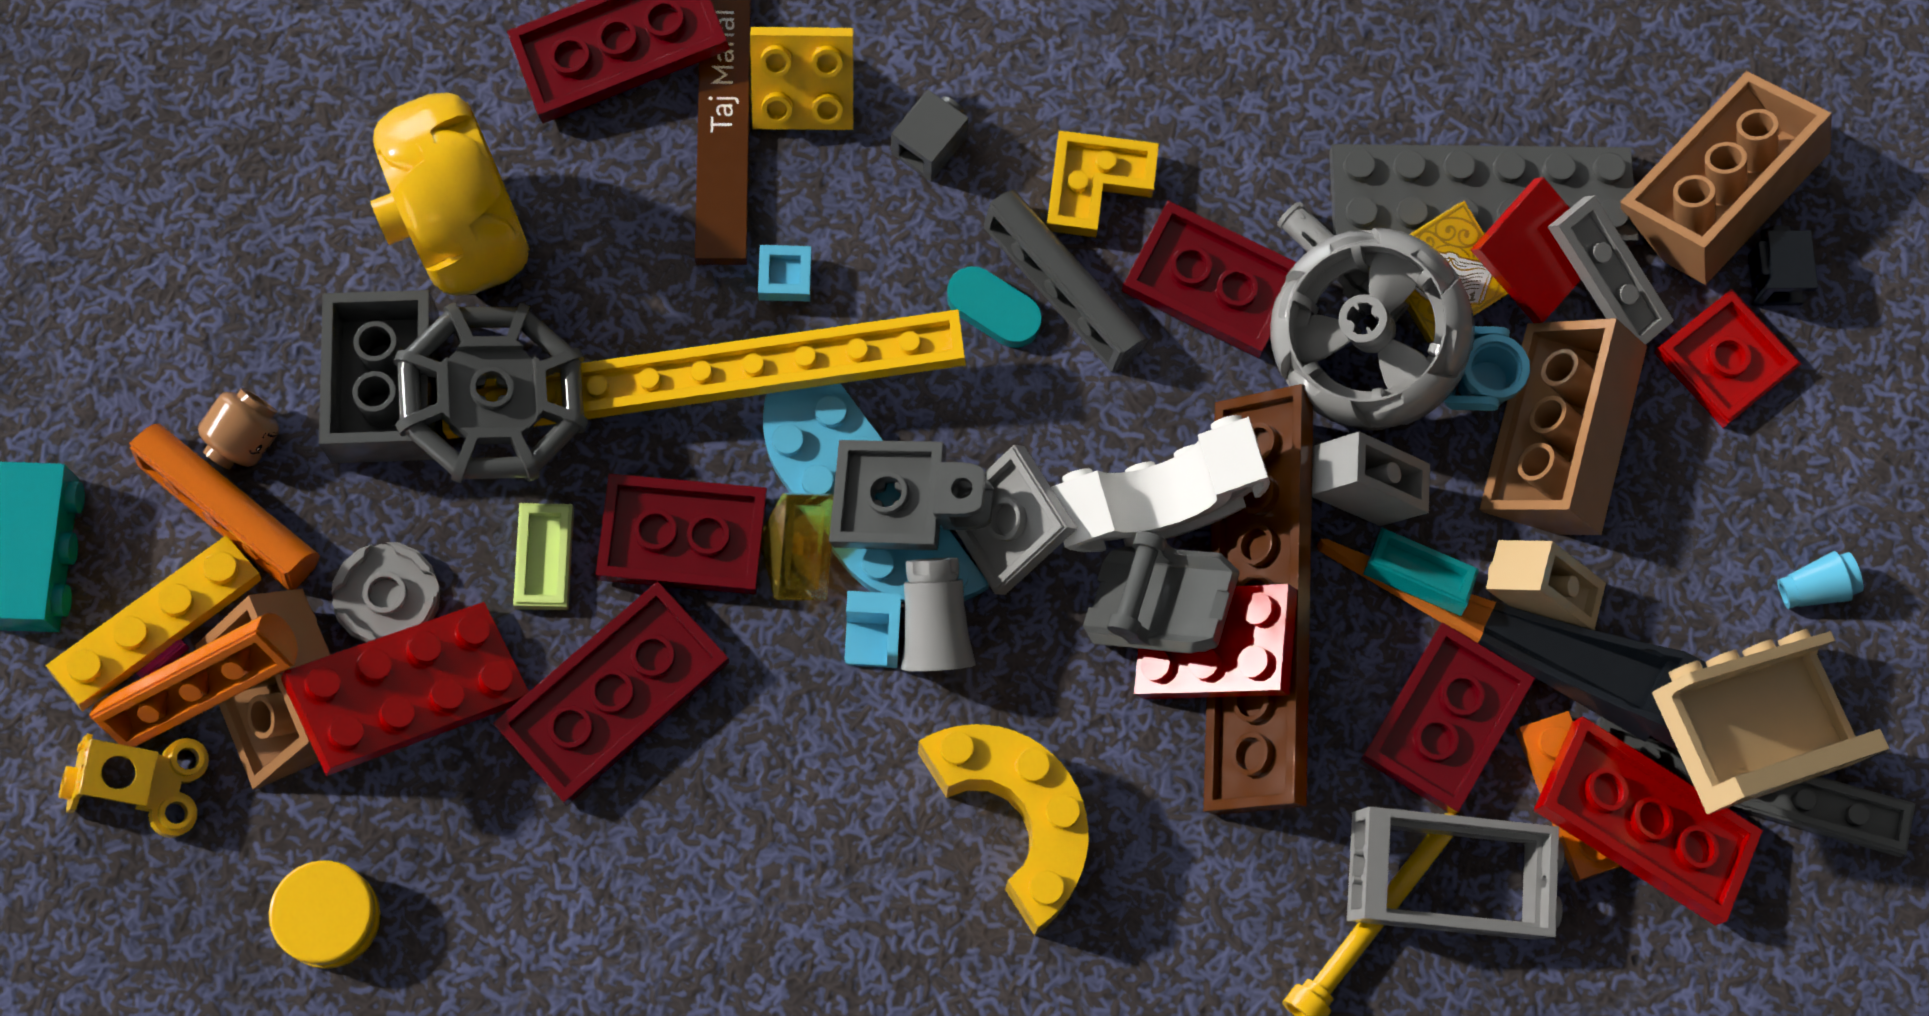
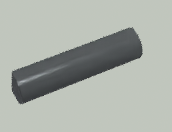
[983,190,1148,373]

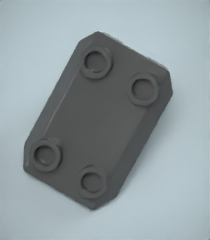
[1083,531,1240,653]

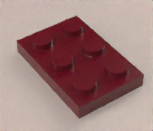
[1121,200,1296,358]
[596,474,767,595]
[1361,622,1535,815]

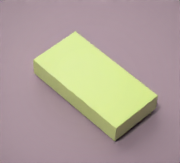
[513,503,574,610]

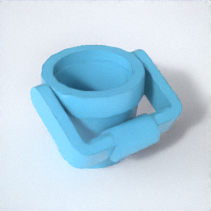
[1444,326,1530,411]

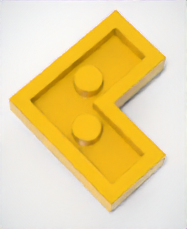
[1047,130,1159,237]

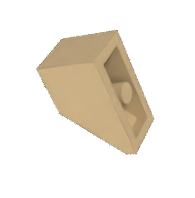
[1486,540,1606,630]

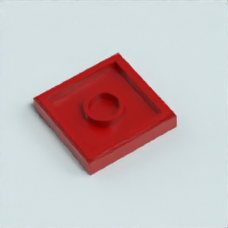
[1470,177,1581,323]
[1654,289,1802,429]

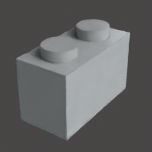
[1312,431,1430,526]

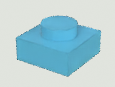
[758,245,812,302]

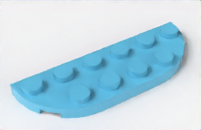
[763,383,989,603]

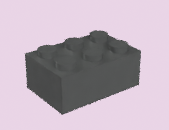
[319,290,439,463]

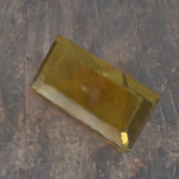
[762,493,834,601]

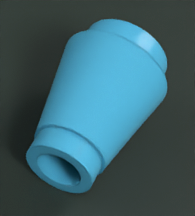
[1777,551,1864,609]

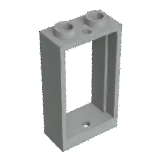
[1347,807,1564,940]

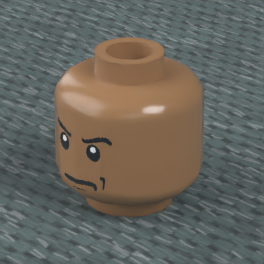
[198,388,279,469]

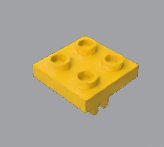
[750,27,853,130]

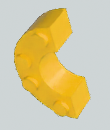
[918,724,1088,936]

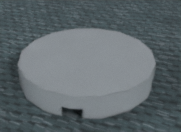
[332,542,440,643]

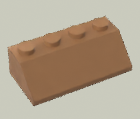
[1620,71,1832,285]
[1479,318,1647,535]

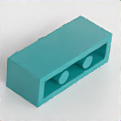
[0,462,85,632]

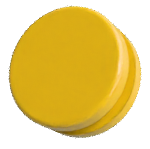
[269,860,380,969]

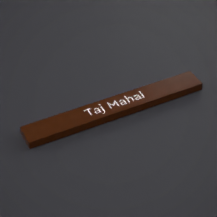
[695,0,751,265]

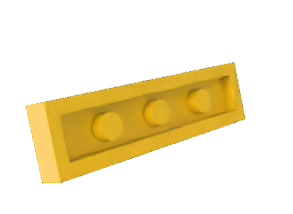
[46,535,261,712]

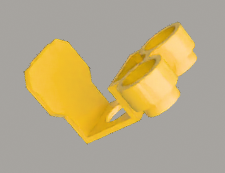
[59,734,209,838]

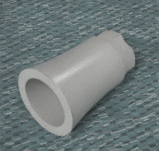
[901,557,976,671]

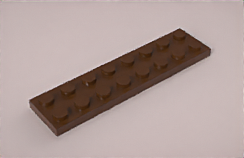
[1203,384,1313,815]

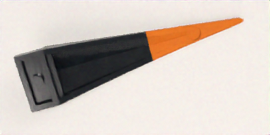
[1317,539,1707,750]

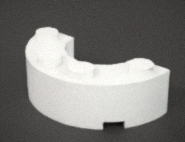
[1051,415,1270,552]

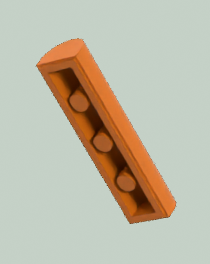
[130,424,319,590]
[89,613,298,747]

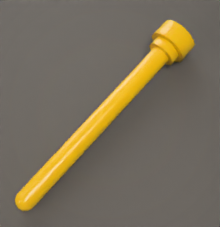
[1282,813,1456,1016]

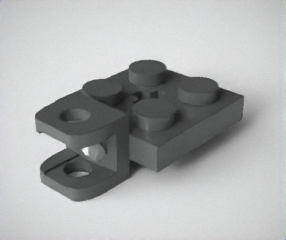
[829,440,994,550]

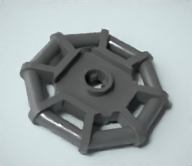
[393,302,589,484]

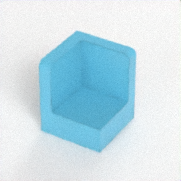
[844,591,901,668]

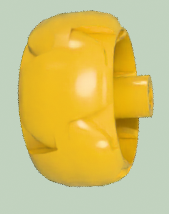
[371,92,530,296]

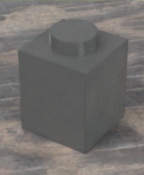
[891,90,969,182]

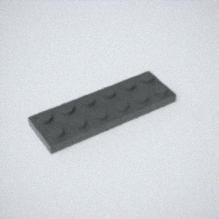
[1329,144,1638,247]

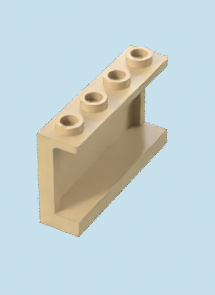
[1652,629,1890,815]

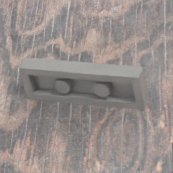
[1548,195,1674,345]

